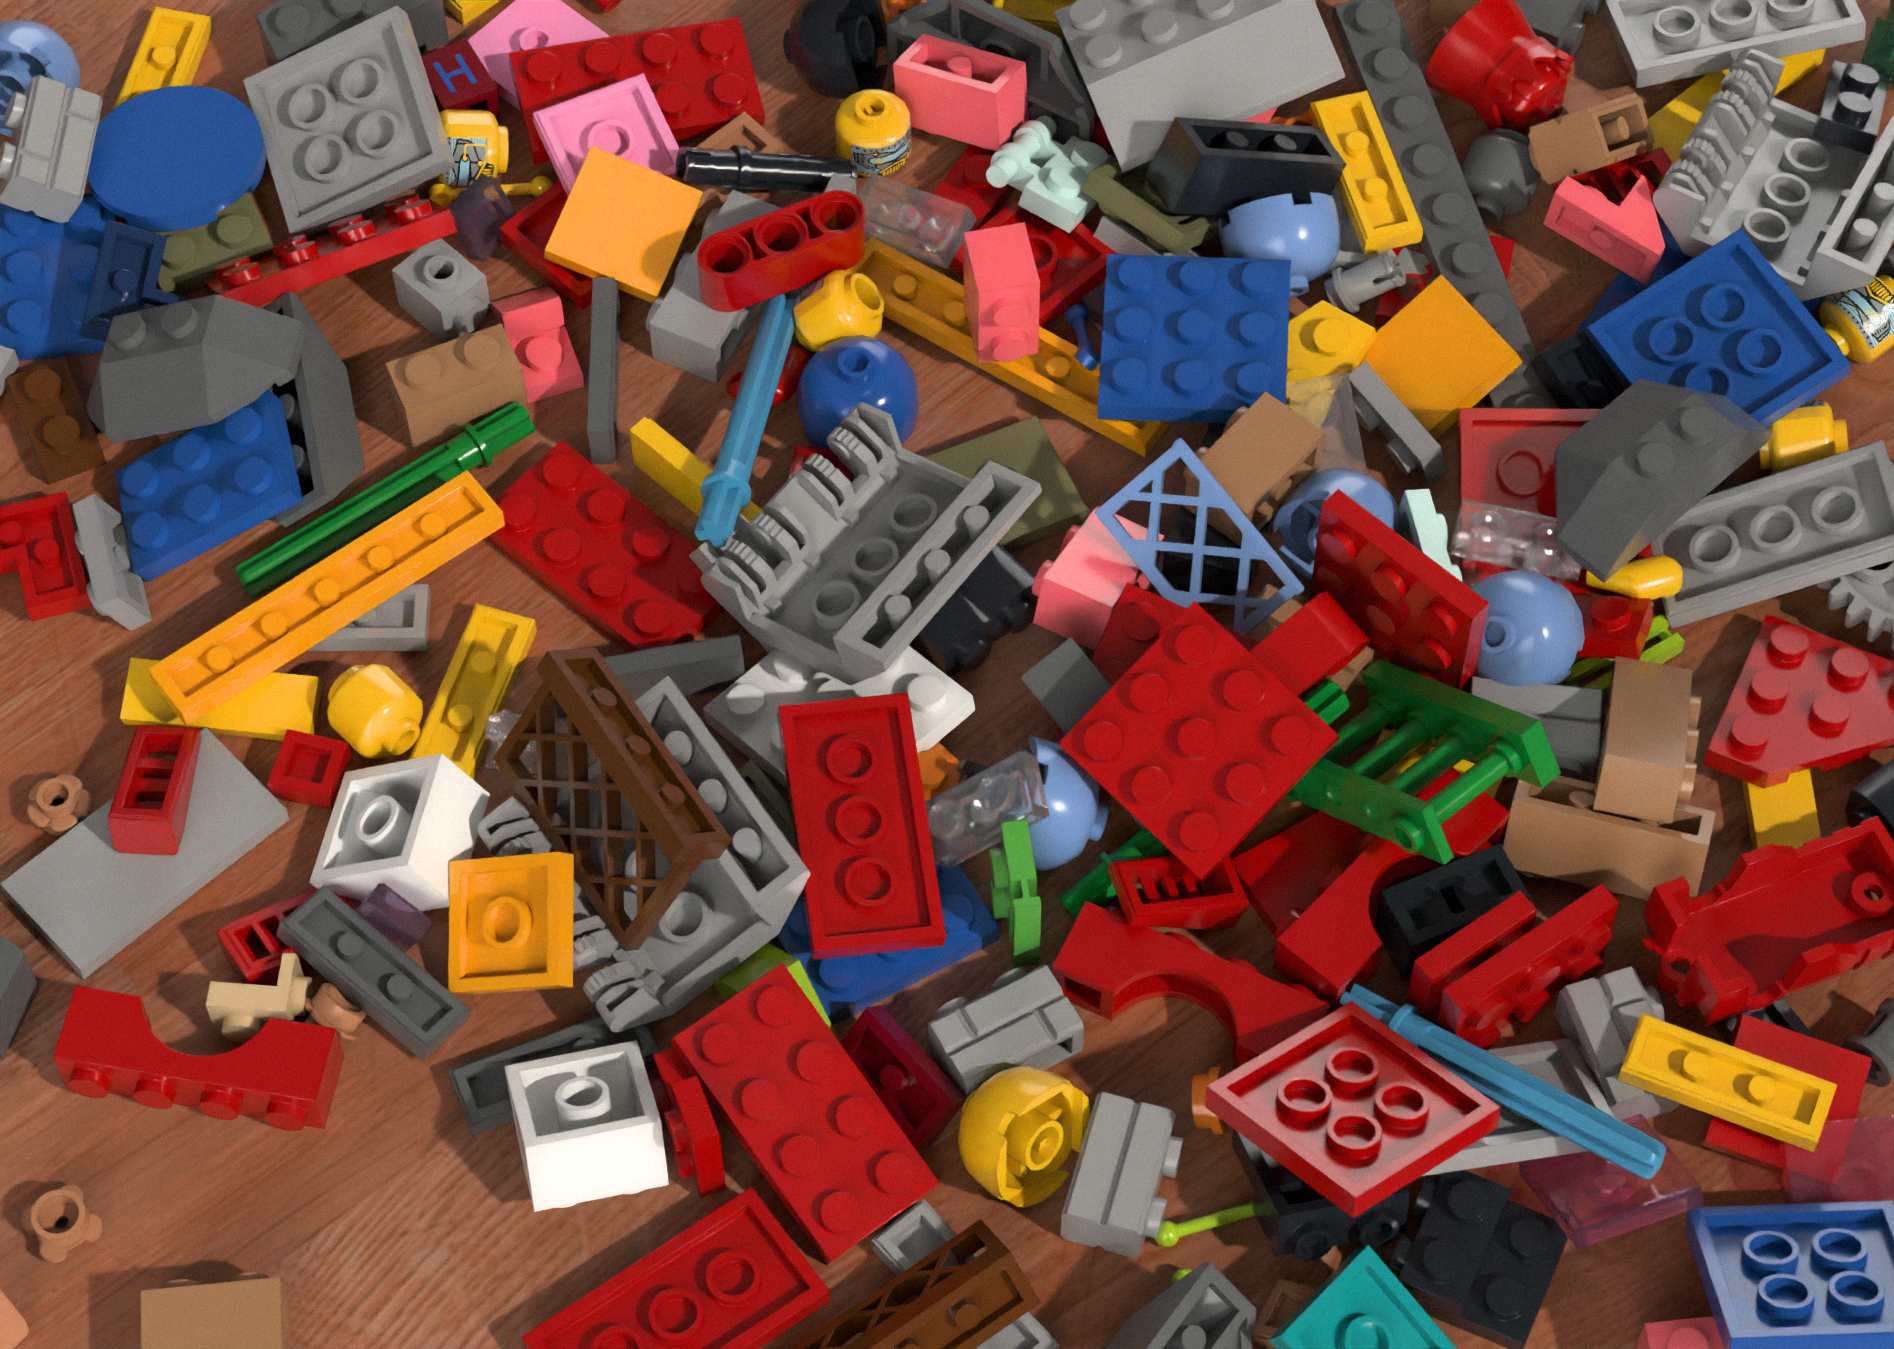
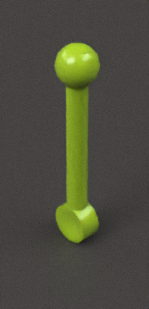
[1154,1202,1255,1247]

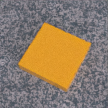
[544,145,703,303]
[1359,275,1523,440]
[448,851,574,995]

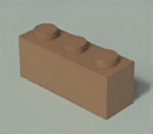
[1593,656,1702,825]
[1503,775,1716,901]

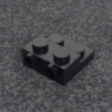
[1232,1128,1410,1261]
[1389,1170,1573,1349]

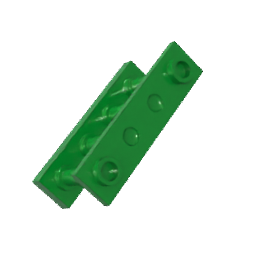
[1285,659,1561,865]

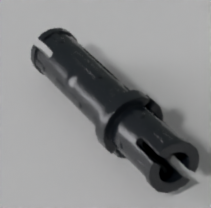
[676,145,857,193]

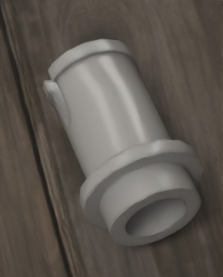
[1324,248,1406,313]

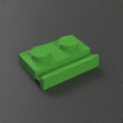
[989,819,1041,968]

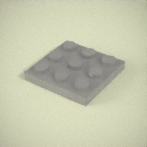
[243,5,456,238]

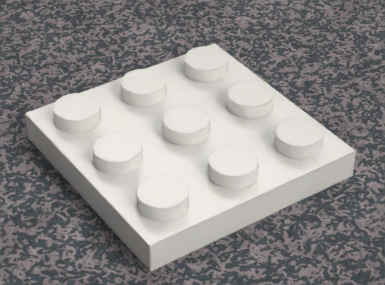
[703,645,975,789]

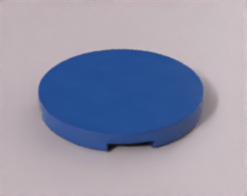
[87,85,266,232]

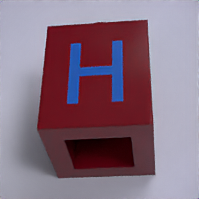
[421,38,500,125]

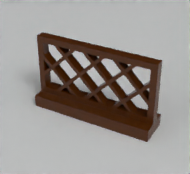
[493,648,732,951]

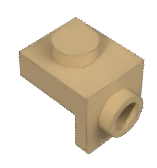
[206,952,313,1043]

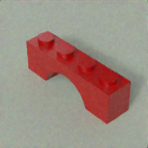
[1273,767,1510,1014]
[1052,901,1331,1070]
[53,985,344,1131]

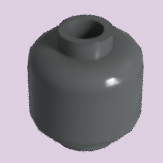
[1461,128,1541,222]

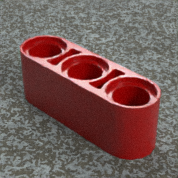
[697,190,866,313]
[1249,591,1370,699]

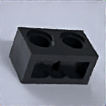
[1374,843,1531,980]

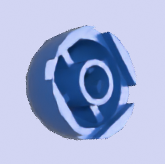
[797,335,919,448]

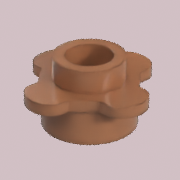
[22,1185,103,1263]

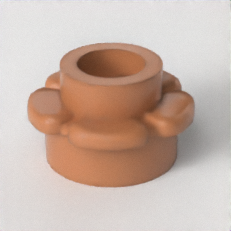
[27,774,91,836]
[304,983,367,1041]

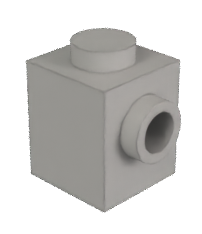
[392,238,492,343]

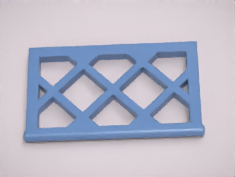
[1094,438,1304,635]

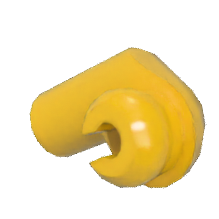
[1586,554,1683,600]

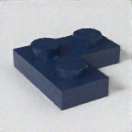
[79,219,191,342]

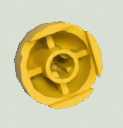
[958,1066,1091,1208]

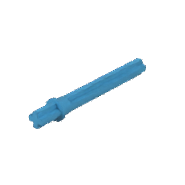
[695,294,796,547]
[1339,983,1666,1179]

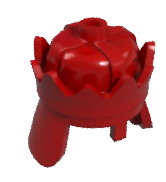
[1425,0,1576,135]

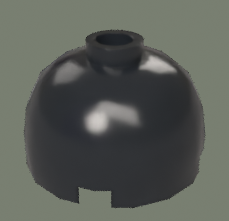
[783,0,888,99]

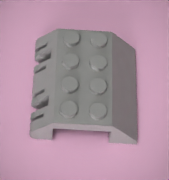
[1054,0,1346,173]
[1653,49,1894,302]
[700,402,1042,686]
[477,676,811,1032]

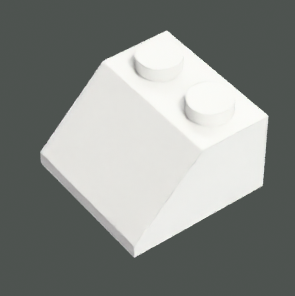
[309,753,490,914]
[504,1040,669,1212]

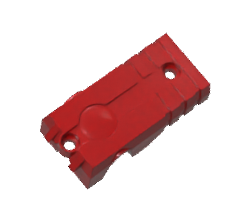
[1642,816,1894,1028]

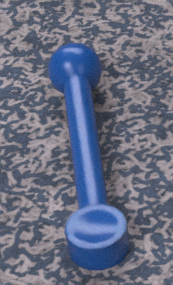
[1065,304,1100,371]

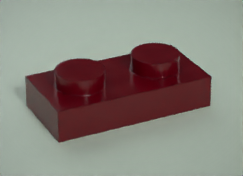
[840,1005,967,1149]

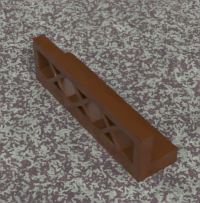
[792,1219,1041,1349]

